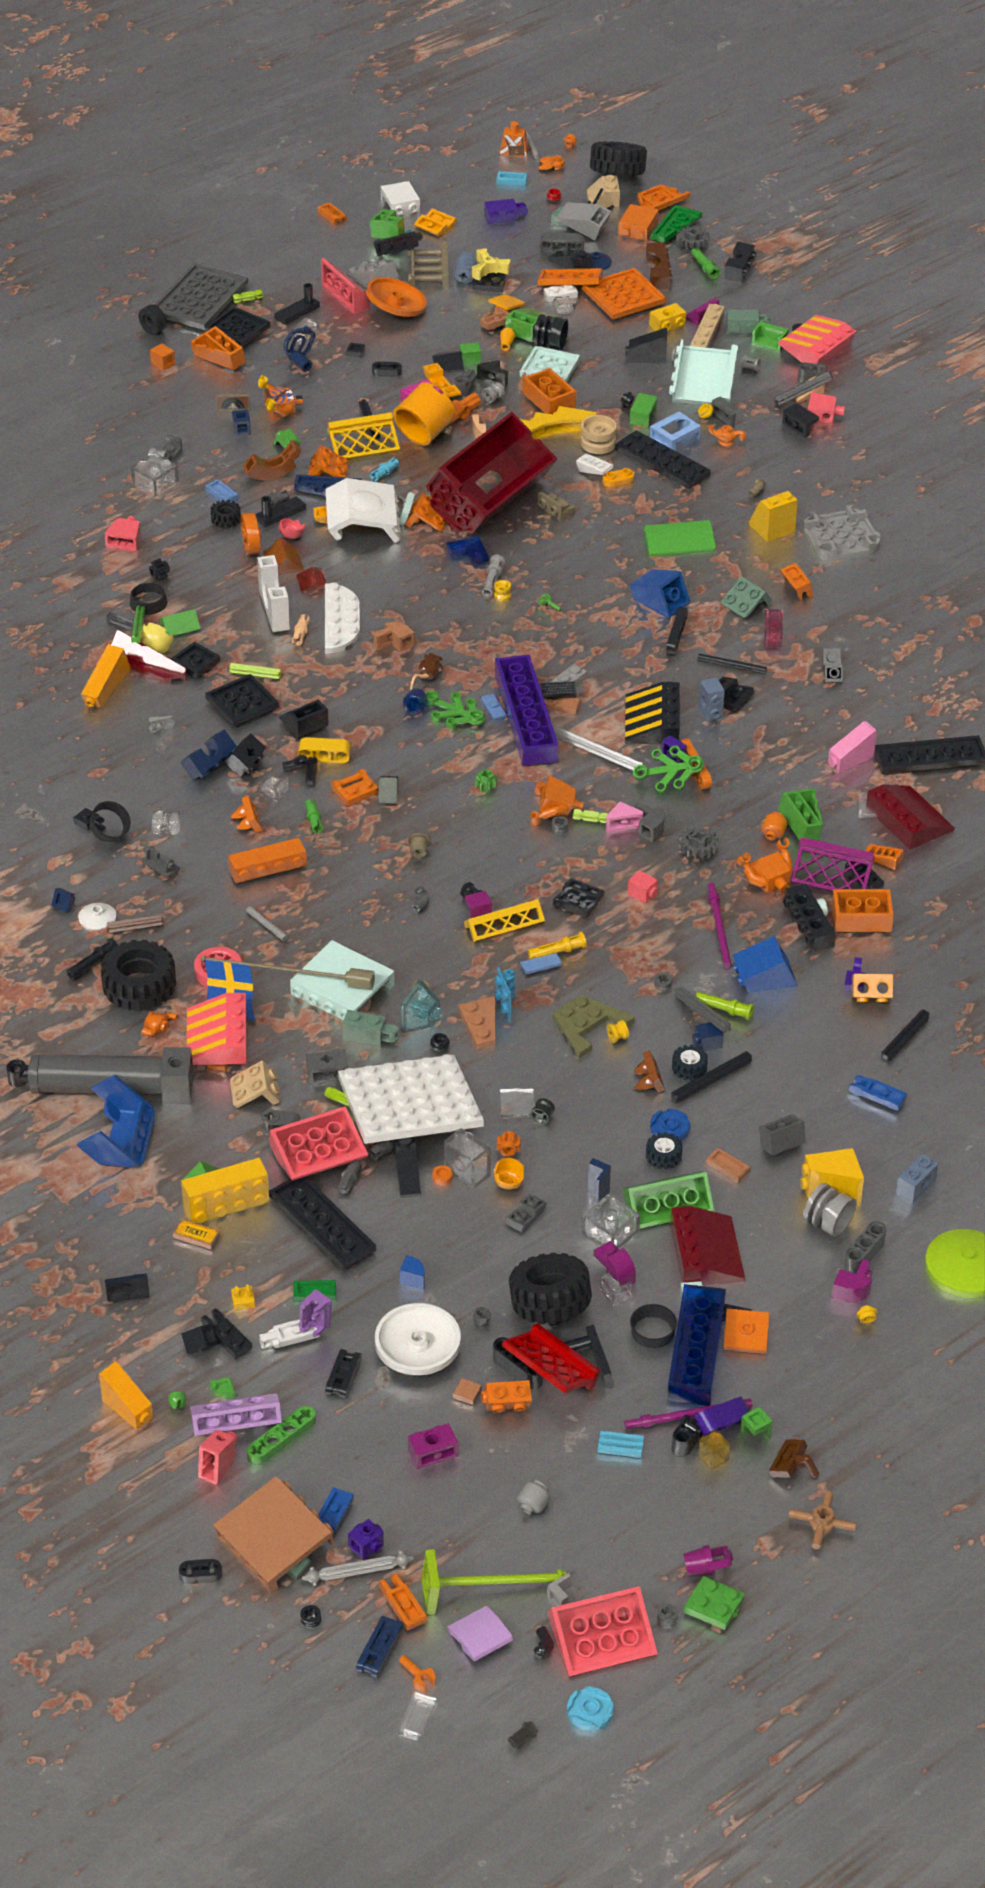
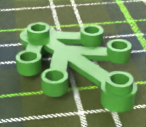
[424,691,485,729]
[633,745,704,794]

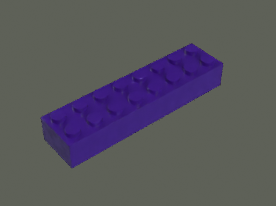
[495,654,558,766]

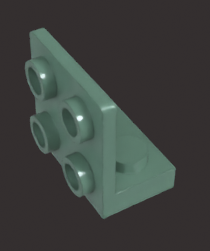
[721,576,772,619]

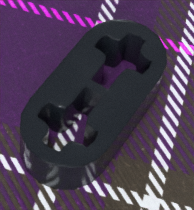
[372,361,402,377]
[179,1559,222,1584]

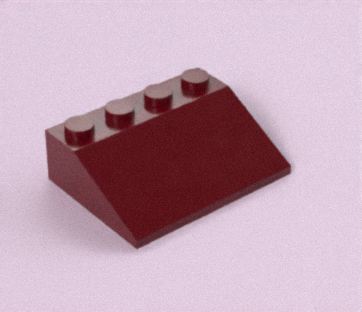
[866,785,955,849]
[670,1206,745,1285]

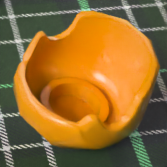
[494,1157,524,1190]

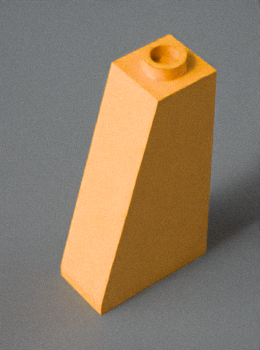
[81,644,131,708]

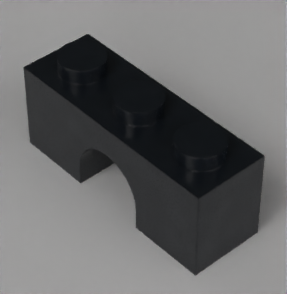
[724,242,757,282]

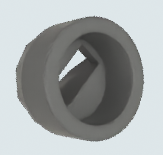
[473,1307,491,1326]

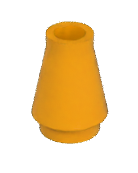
[500,327,516,351]

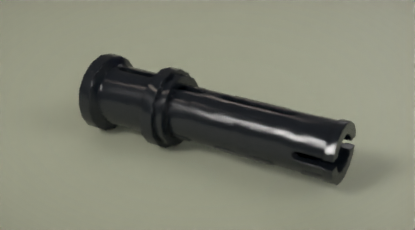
[66,938,118,980]

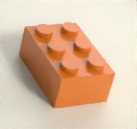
[523,368,577,415]
[831,889,894,932]

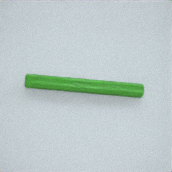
[131,605,145,644]

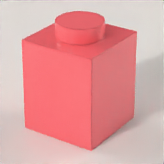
[628,870,658,903]

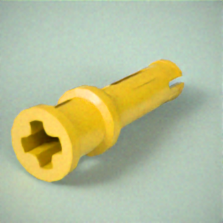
[528,931,587,959]

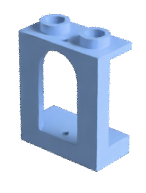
[650,412,701,451]

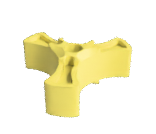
[472,248,510,280]

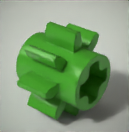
[475,770,497,792]

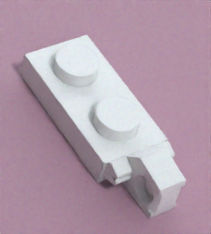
[259,1319,320,1349]

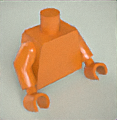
[530,775,583,826]
[737,838,793,893]

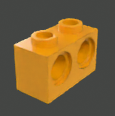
[852,974,893,1003]

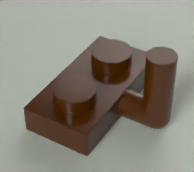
[769,1439,819,1478]

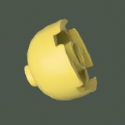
[140,623,174,655]

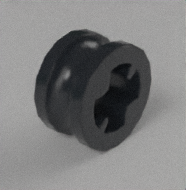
[300,1605,322,1628]

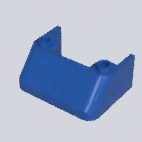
[77,1075,155,1168]

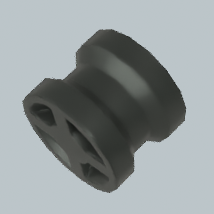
[530,1098,555,1124]

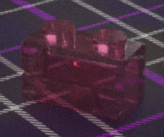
[764,609,783,648]

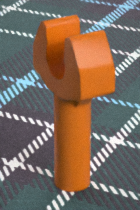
[399,1655,436,1692]

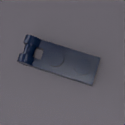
[356,1616,403,1678]

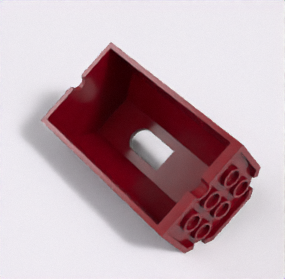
[426,412,558,534]

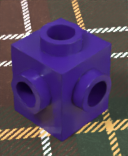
[348,1519,384,1560]

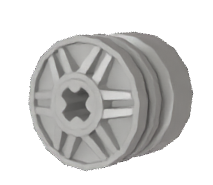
[803,1183,857,1237]

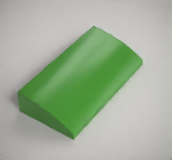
[643,520,716,557]

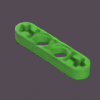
[247,1406,316,1465]

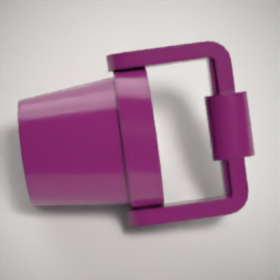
[683,1545,733,1576]

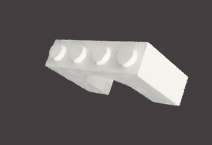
[257,555,290,632]

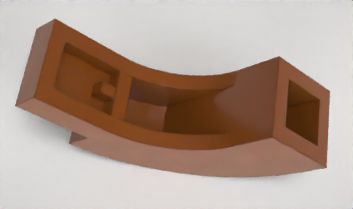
[242,440,302,481]

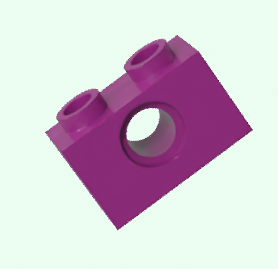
[408,1423,459,1469]

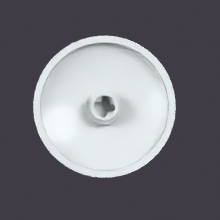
[375,1303,461,1375]

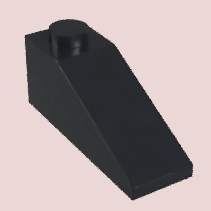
[548,250,592,269]
[394,1137,421,1198]

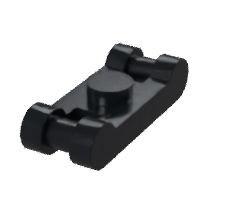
[325,1349,362,1398]

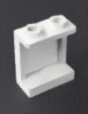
[380,181,420,216]

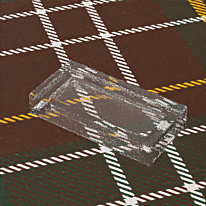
[398,1692,436,1741]

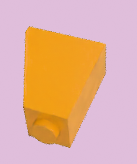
[99,1361,153,1430]

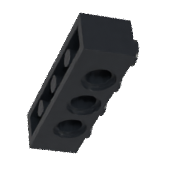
[783,884,836,952]

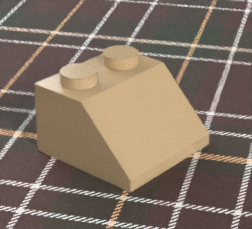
[587,175,620,208]

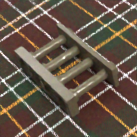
[408,242,449,289]

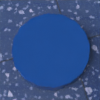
[650,1109,690,1141]

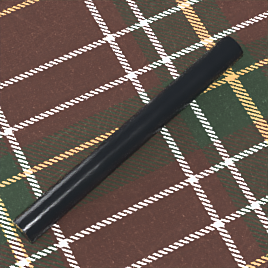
[697,653,767,674]

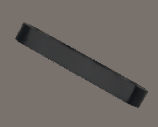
[666,606,688,655]

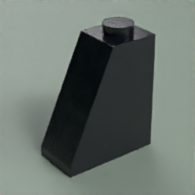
[625,328,668,364]

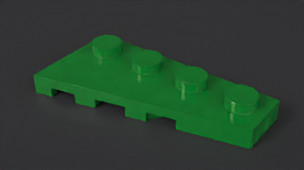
[650,205,702,242]

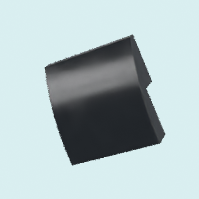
[719,677,754,712]
[552,878,605,917]

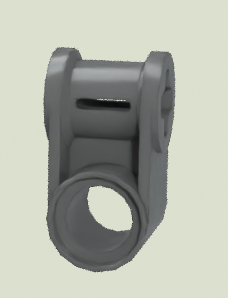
[797,362,828,383]
[261,1109,301,1136]

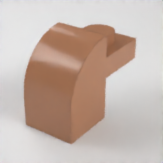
[373,622,414,652]

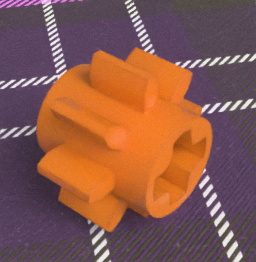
[496,1131,521,1156]

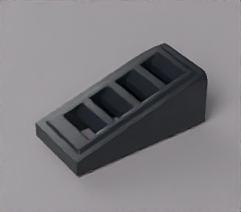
[845,862,884,889]

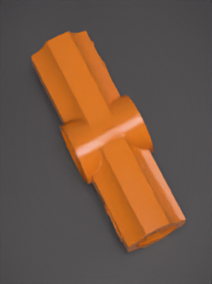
[450,393,481,424]

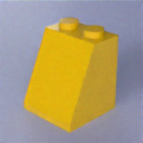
[749,491,798,542]
[800,1148,864,1206]

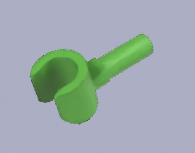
[538,593,561,611]

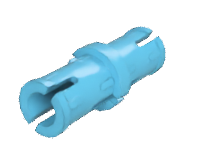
[370,457,400,482]

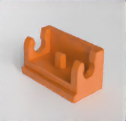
[780,563,813,600]

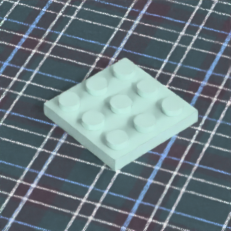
[519,346,580,382]

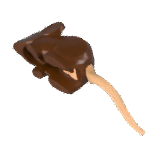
[408,653,443,699]

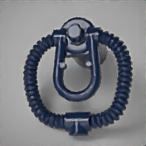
[283,326,316,372]

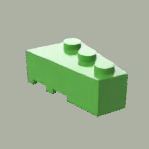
[778,788,823,841]

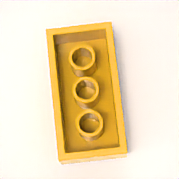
[181,1157,269,1223]

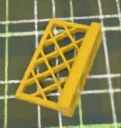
[327,412,400,460]

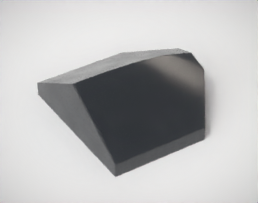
[432,351,464,374]

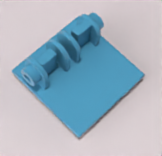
[494,967,515,1021]

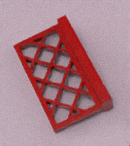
[502,1323,601,1393]

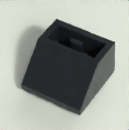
[279,699,329,738]

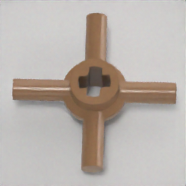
[789,1491,857,1550]

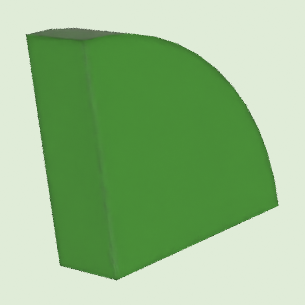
[209,1377,235,1399]

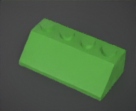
[622,1171,715,1229]

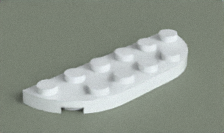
[325,583,360,654]

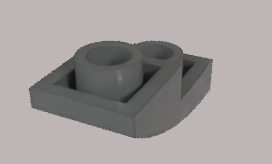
[505,1194,547,1232]

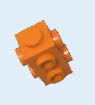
[481,1380,532,1413]

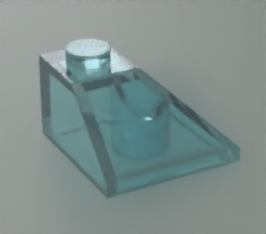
[401,979,442,1033]

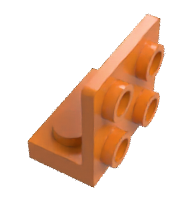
[308,445,349,477]
[405,492,446,532]

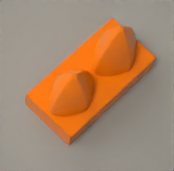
[230,795,262,833]

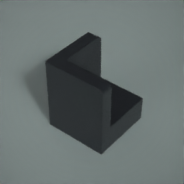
[181,1324,219,1353]

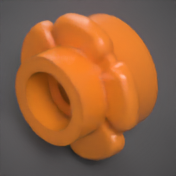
[563,134,577,148]

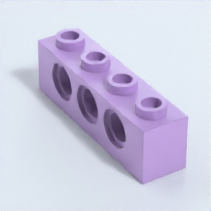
[190,1393,282,1436]

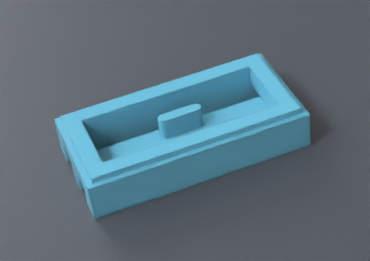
[496,171,528,186]
[597,1431,644,1458]

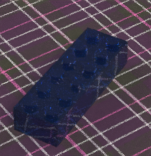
[667,1284,726,1406]

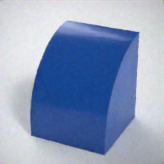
[400,1255,425,1290]

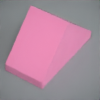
[606,802,643,832]

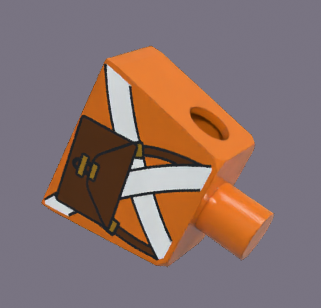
[499,121,529,157]

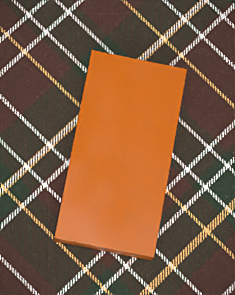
[538,268,603,285]

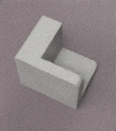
[547,1573,582,1607]

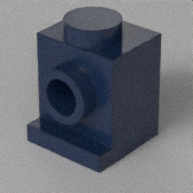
[232,409,251,435]

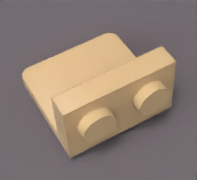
[230,1060,280,1108]

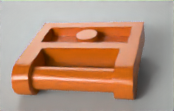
[331,769,379,806]

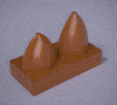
[633,1050,665,1093]

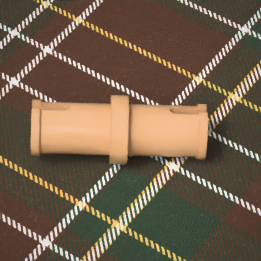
[292,614,310,646]

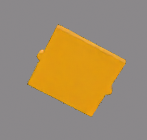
[489,294,525,310]

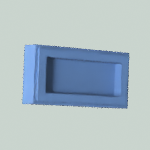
[205,479,239,502]

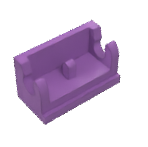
[299,1289,332,1337]

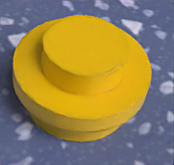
[698,403,713,419]
[856,1305,878,1324]

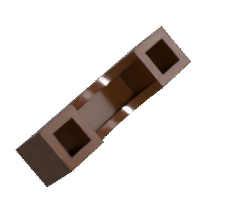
[646,242,673,290]

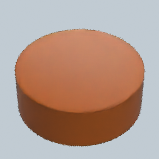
[432,1165,453,1185]

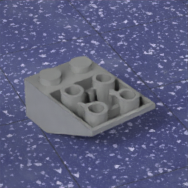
[555,202,612,240]
[345,259,399,289]

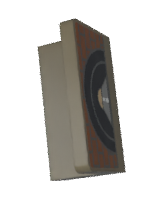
[216,394,250,412]

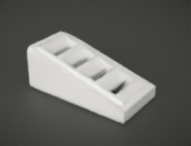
[576,454,614,475]

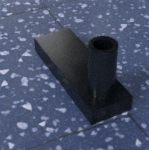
[373,231,423,257]
[274,283,320,325]
[255,496,306,527]
[564,1324,614,1388]

